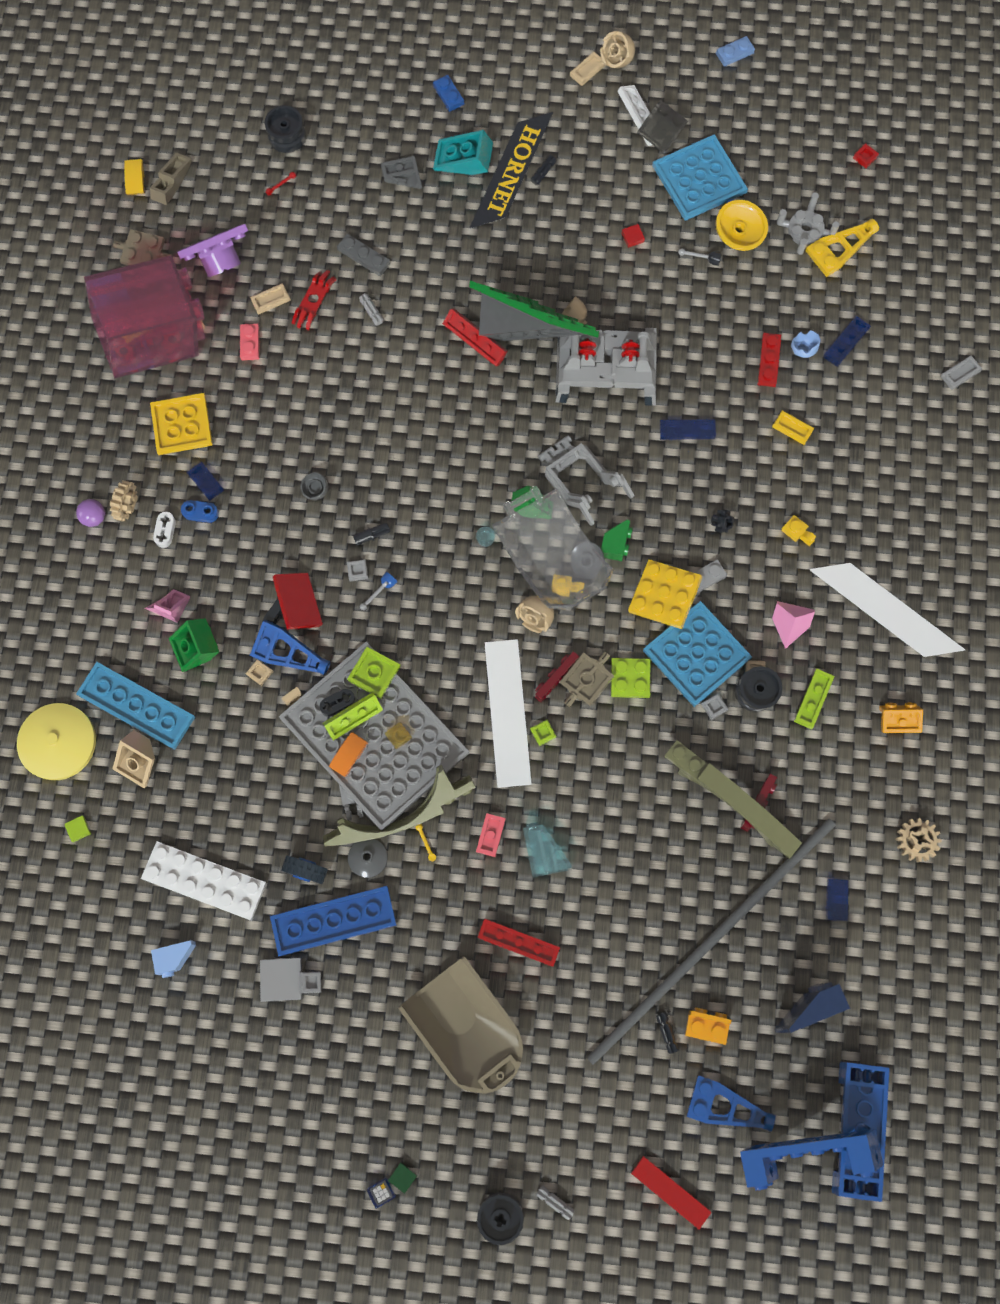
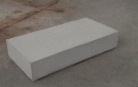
[941,355,982,390]

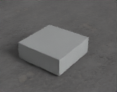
[347,559,368,582]
[701,693,729,720]
[299,972,321,994]

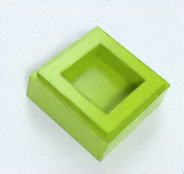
[530,720,556,746]
[64,815,91,842]

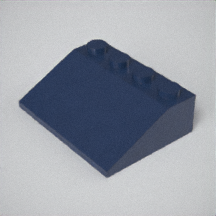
[775,982,850,1033]

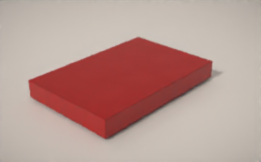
[272,573,323,629]

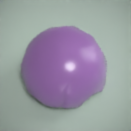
[76,499,105,527]

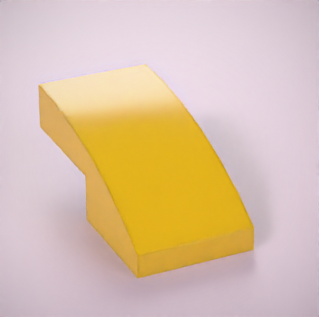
[124,159,145,195]

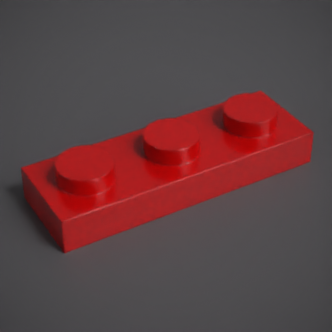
[757,333,781,387]

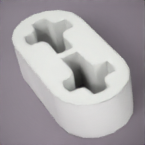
[153,512,176,548]

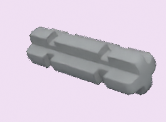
[359,293,384,326]
[536,1186,575,1220]

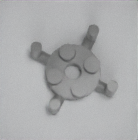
[777,192,840,255]

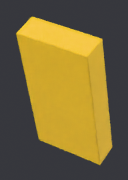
[772,410,814,445]

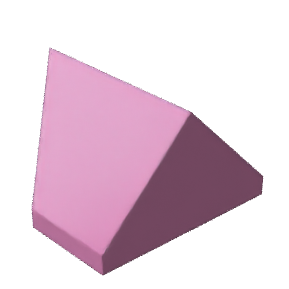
[144,589,190,623]
[772,601,815,649]

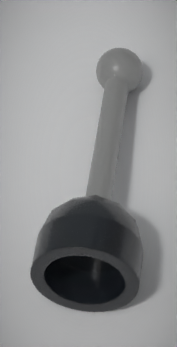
[678,248,722,266]

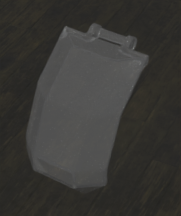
[492,486,613,611]

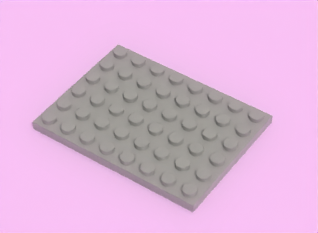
[279,642,469,831]

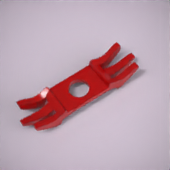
[292,270,336,330]

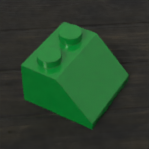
[168,618,220,672]

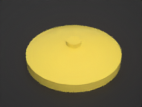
[17,703,96,780]

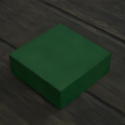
[388,1163,417,1194]

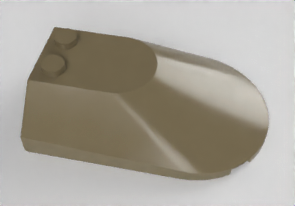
[398,956,523,1093]

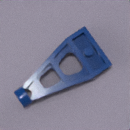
[250,620,330,675]
[686,1076,776,1132]

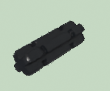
[531,154,556,185]
[656,1012,679,1054]

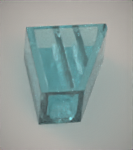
[523,822,572,878]

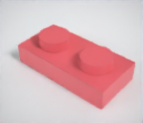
[240,324,259,360]
[476,813,506,857]

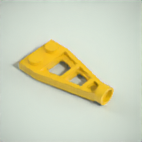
[805,219,879,277]

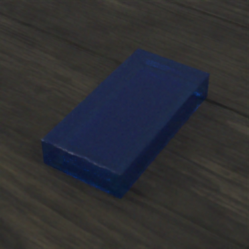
[187,462,224,501]
[826,879,848,921]

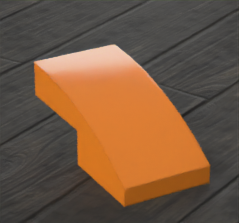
[328,732,368,777]

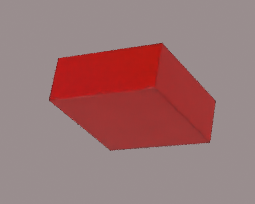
[853,143,879,169]
[622,224,645,248]

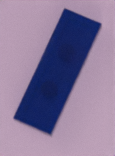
[823,316,871,367]
[659,420,716,440]

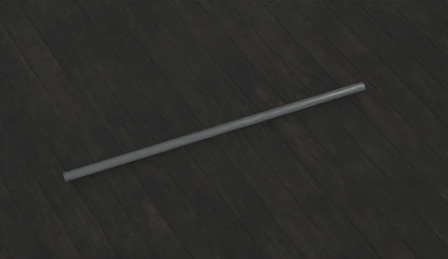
[586,819,836,1065]

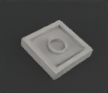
[260,958,302,1002]

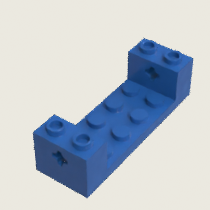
[832,1062,889,1202]
[740,1129,883,1190]

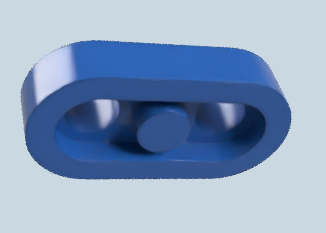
[181,500,219,523]

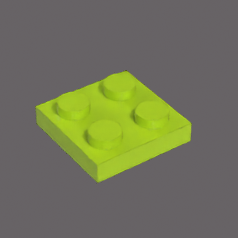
[347,647,401,699]
[611,658,650,698]

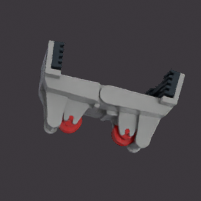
[555,328,657,406]

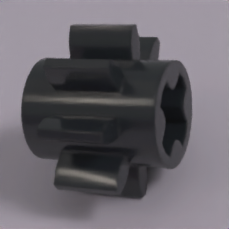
[711,510,734,533]

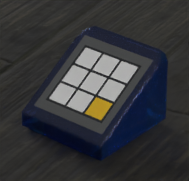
[366,1177,396,1209]

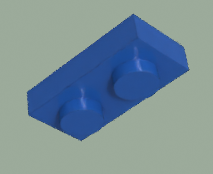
[433,75,464,112]

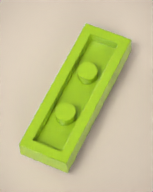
[794,669,835,729]
[323,692,383,741]

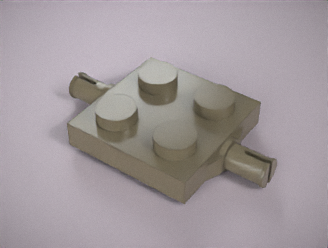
[113,229,172,272]
[560,651,614,707]

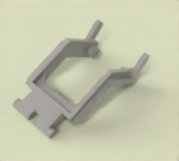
[538,435,634,526]

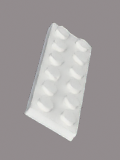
[141,842,267,921]

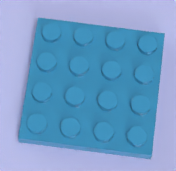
[652,134,748,221]
[643,601,752,707]

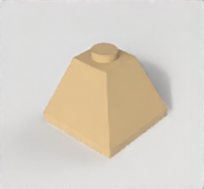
[113,730,155,788]

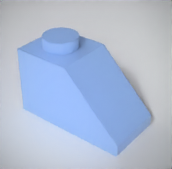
[151,940,196,978]

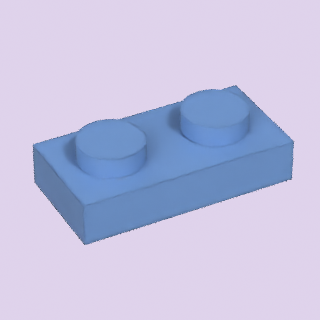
[716,36,755,67]

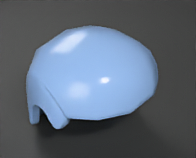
[791,330,821,358]

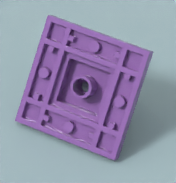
[177,224,248,277]

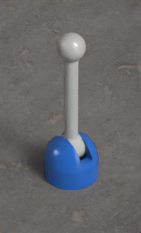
[360,572,397,610]

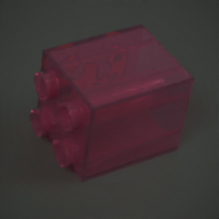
[84,255,205,379]

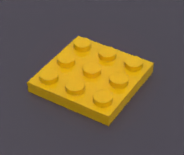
[150,393,213,455]
[628,560,702,629]

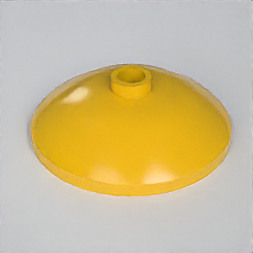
[716,200,768,251]

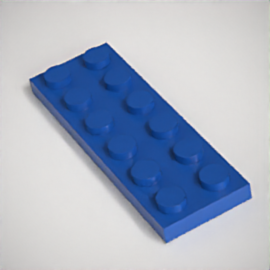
[270,886,397,956]

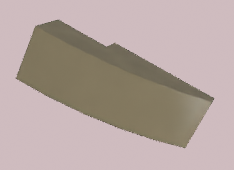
[150,152,192,205]

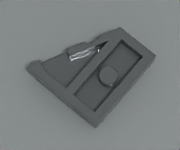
[381,156,422,189]

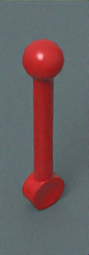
[265,172,296,195]

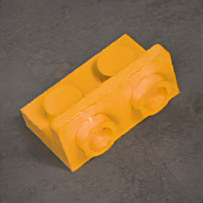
[879,702,923,733]
[685,1008,732,1045]

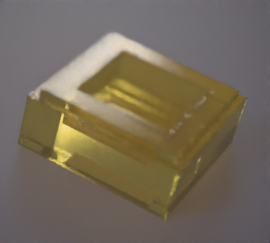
[384,722,412,750]

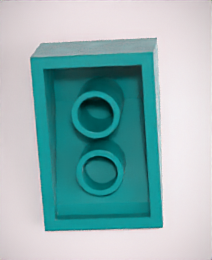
[433,130,493,175]

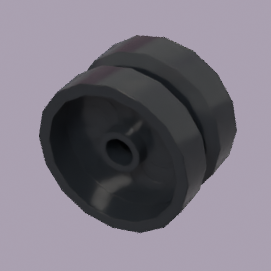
[264,105,306,153]
[734,666,783,712]
[477,1192,524,1245]

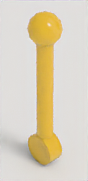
[415,824,436,862]

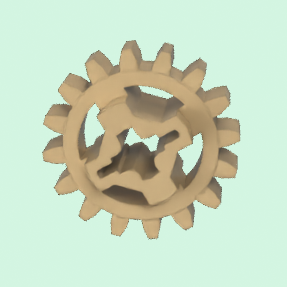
[110,480,138,521]
[896,818,942,862]

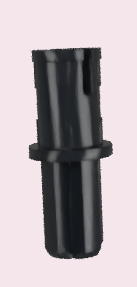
[353,523,390,546]

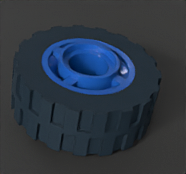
[281,855,328,884]

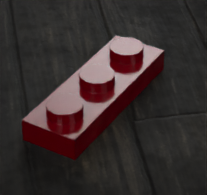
[535,651,579,703]
[740,774,777,831]

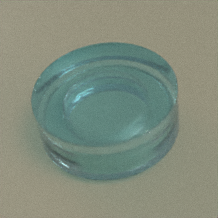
[476,527,495,546]

